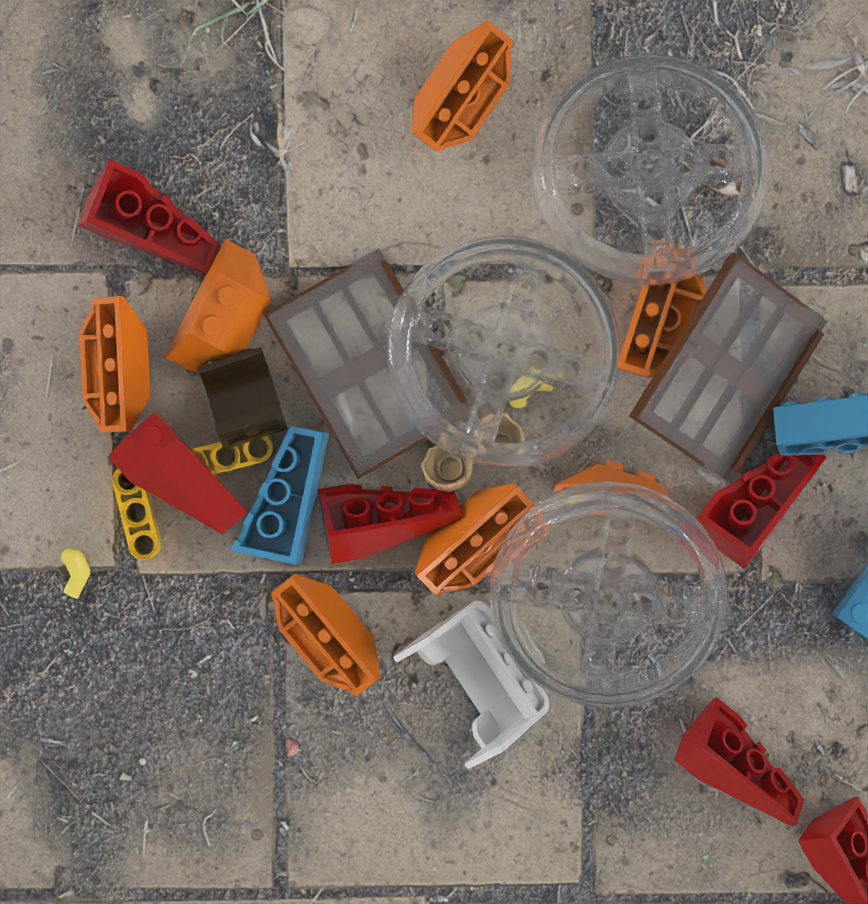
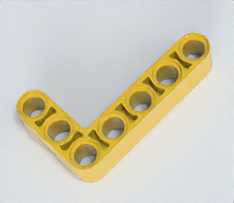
[113,436,275,560]

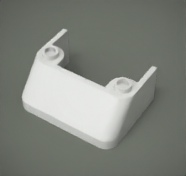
[393,600,549,769]

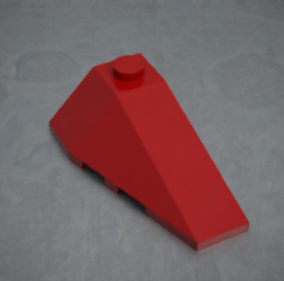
[77,159,220,275]
[108,411,248,535]
[696,452,827,569]
[318,484,462,564]
[674,697,804,827]
[798,797,868,904]

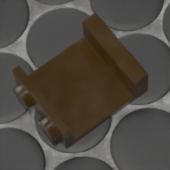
[197,347,288,450]

